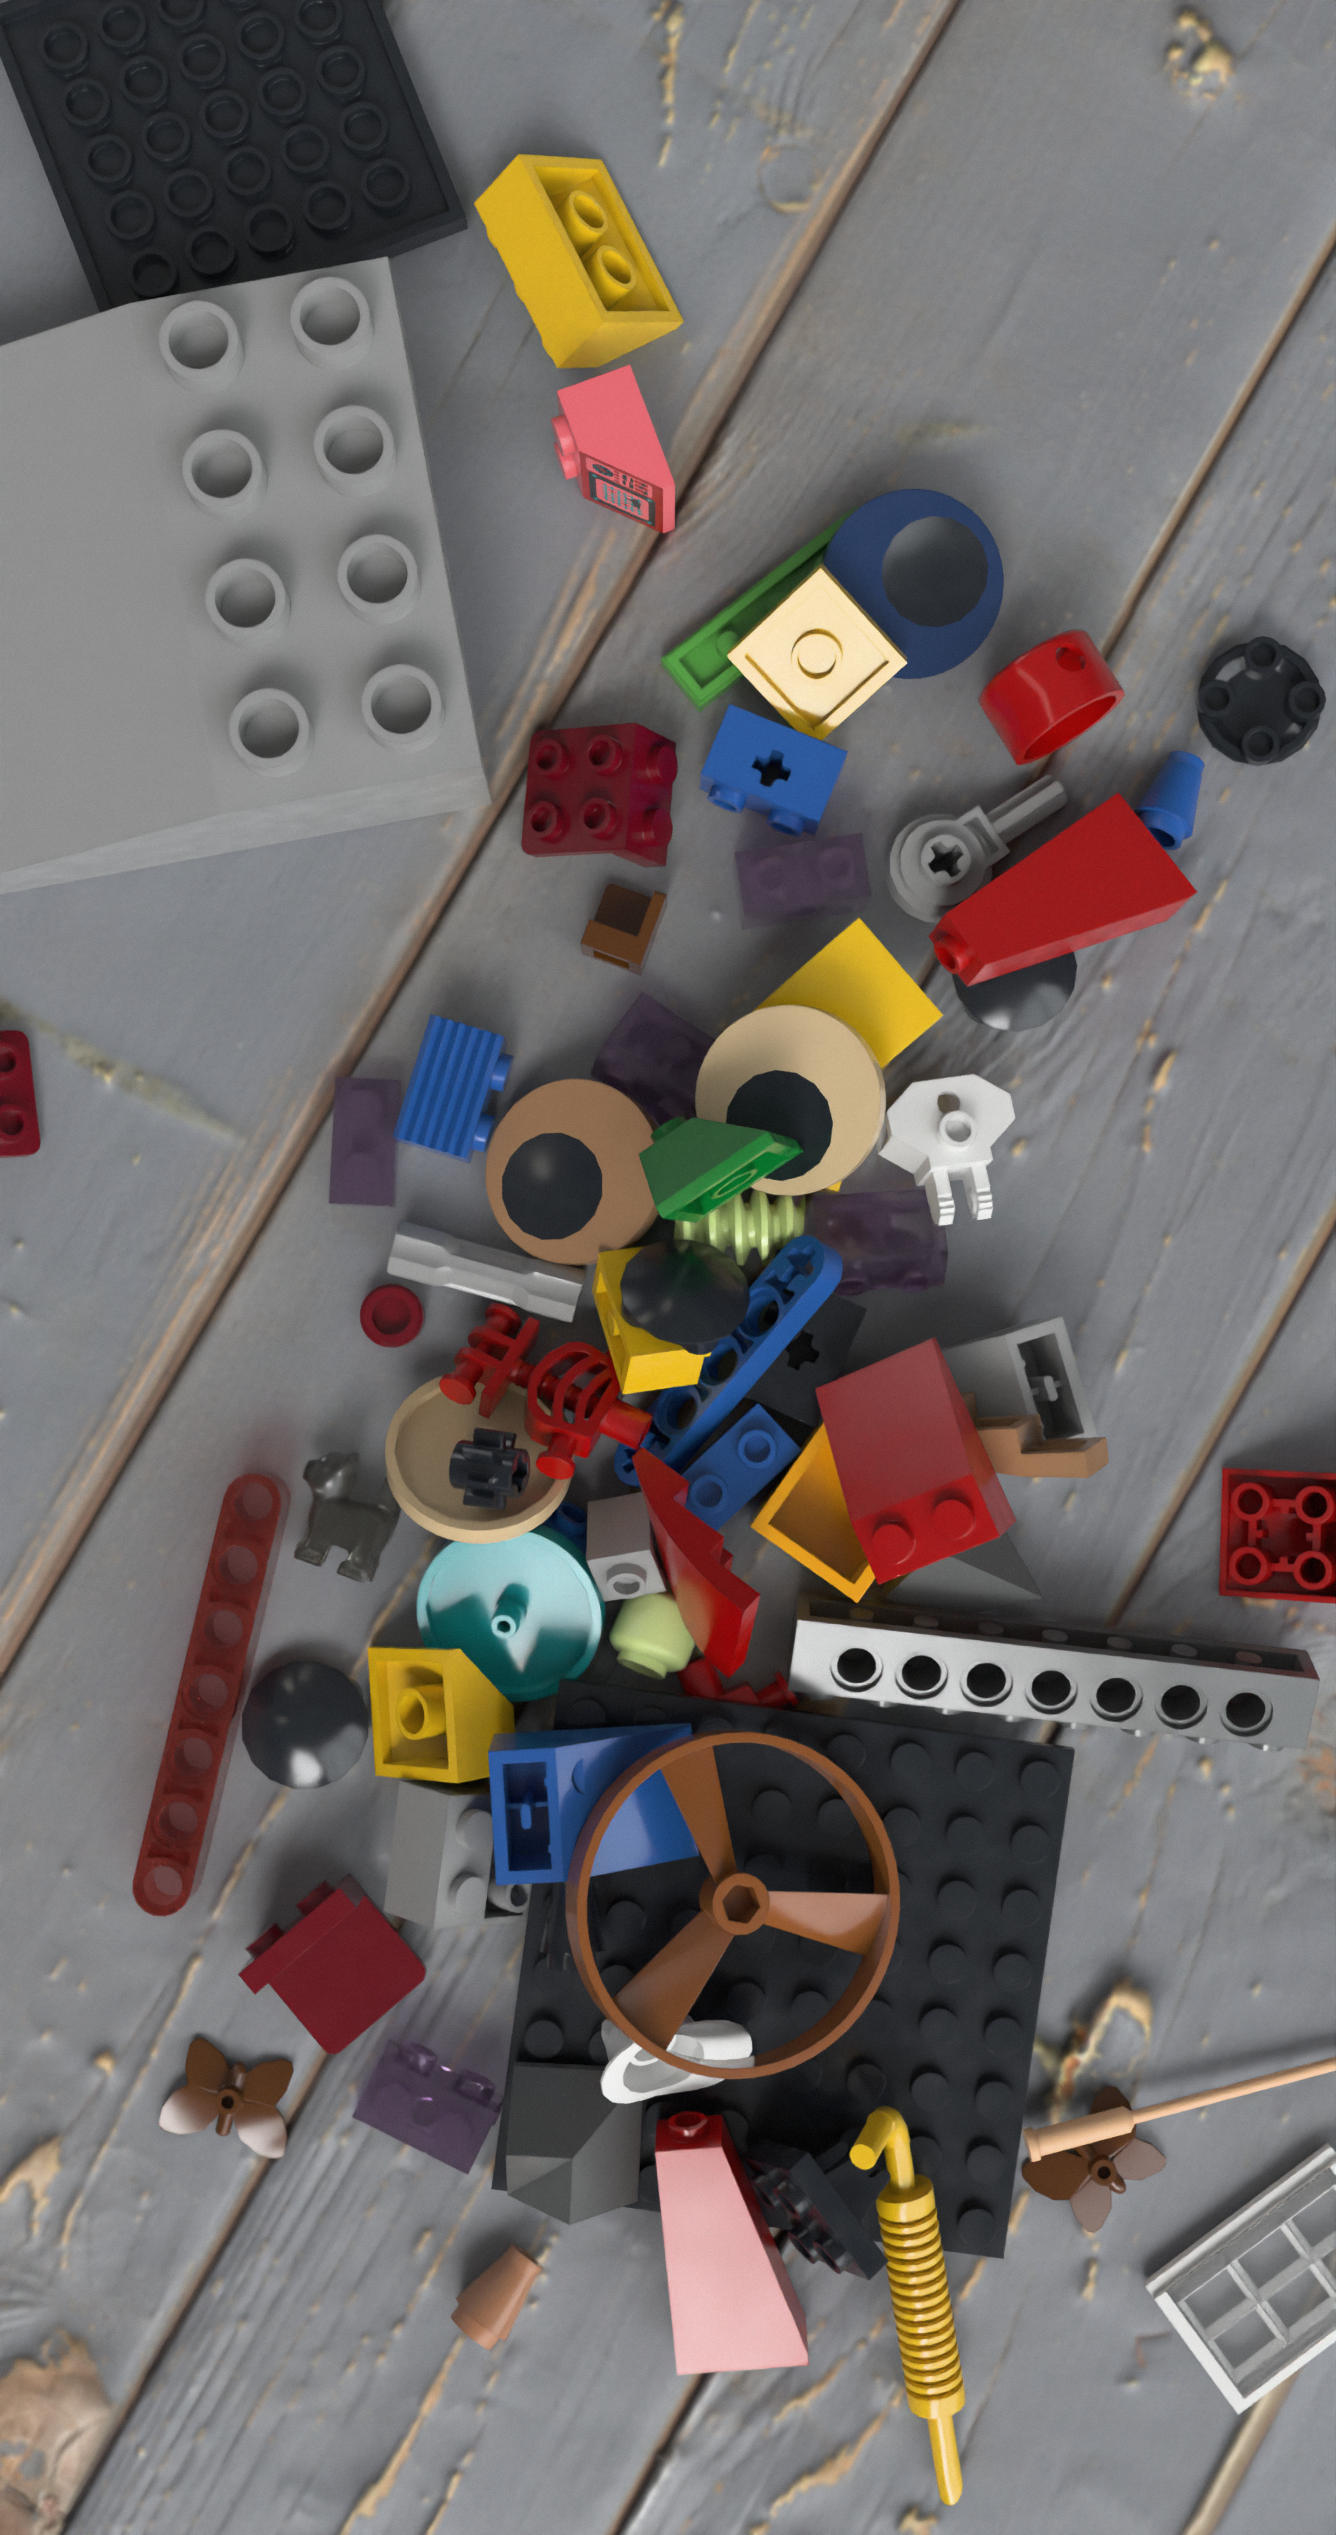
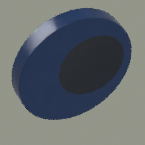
[821,489,1004,679]

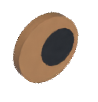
[485,1079,659,1266]

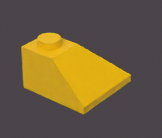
[367,1646,516,1783]

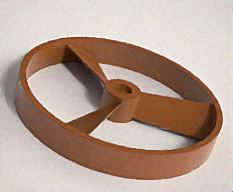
[566,1730,900,2079]

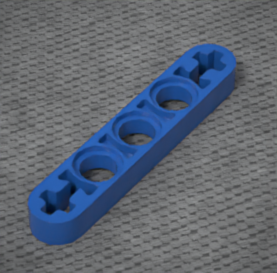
[614,1235,843,1490]

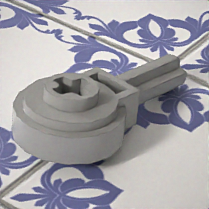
[885,775,1068,922]

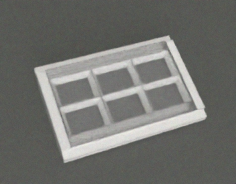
[1143,2142,1336,2415]

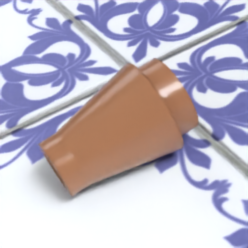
[450,2242,543,2350]

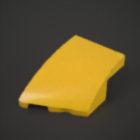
[751,918,943,1071]

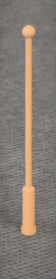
[1022,2056,1336,2162]

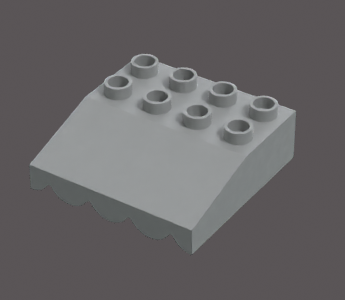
[0,256,493,895]

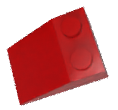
[815,1337,1017,1585]

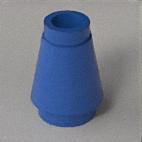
[1134,751,1205,850]

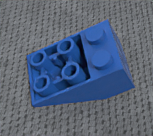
[488,1723,699,1885]

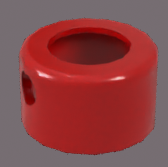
[978,629,1125,765]

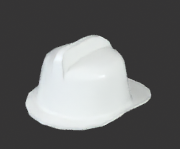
[600,2014,753,2104]

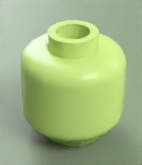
[609,1580,695,1680]

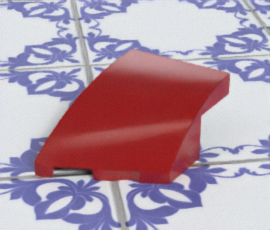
[632,1447,761,1678]

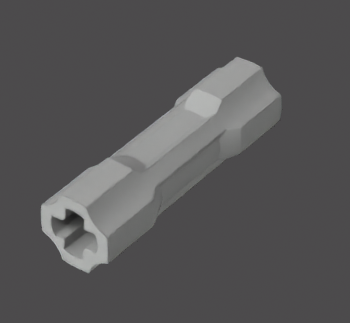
[387,1220,587,1324]

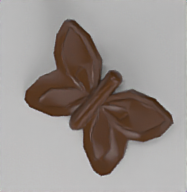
[158,2038,294,2159]
[1022,2086,1166,2233]

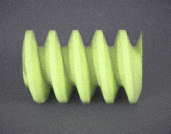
[674,1189,805,1267]

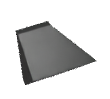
[880,1532,1044,1613]

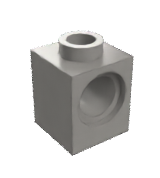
[586,1492,667,1602]

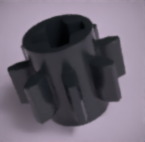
[449,1427,530,1510]

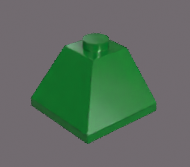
[639,1116,803,1223]

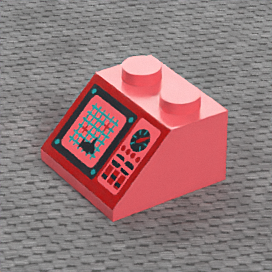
[550,364,675,533]

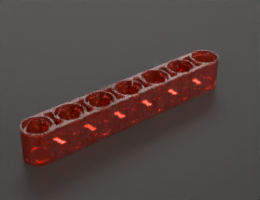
[132,1472,291,1916]

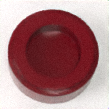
[360,1284,425,1348]

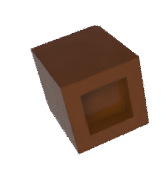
[580,884,667,976]

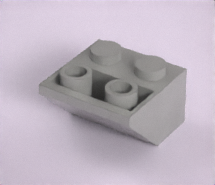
[941,1316,1098,1440]
[384,1780,532,1929]

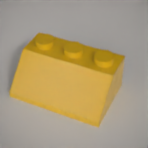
[474,154,684,368]

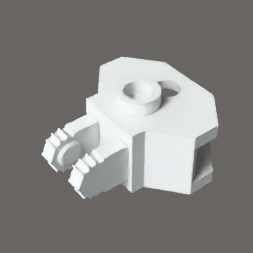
[876,1074,1015,1226]

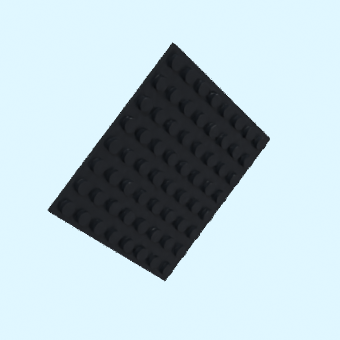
[491,1678,1075,2259]

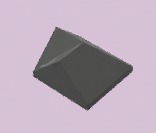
[506,2061,643,2225]

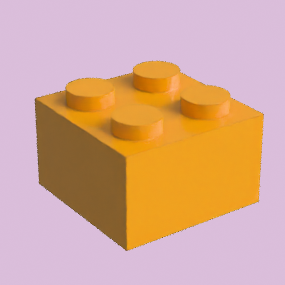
[747,1419,875,1603]

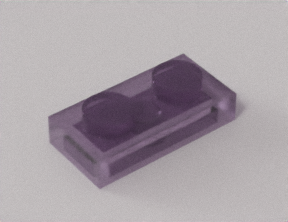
[329,1077,401,1208]

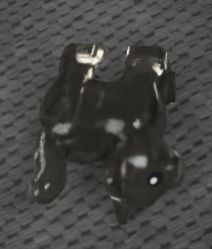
[294,1451,402,1583]

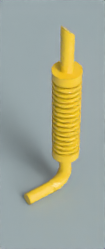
[850,2106,966,2506]

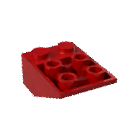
[1219,1468,1336,1604]

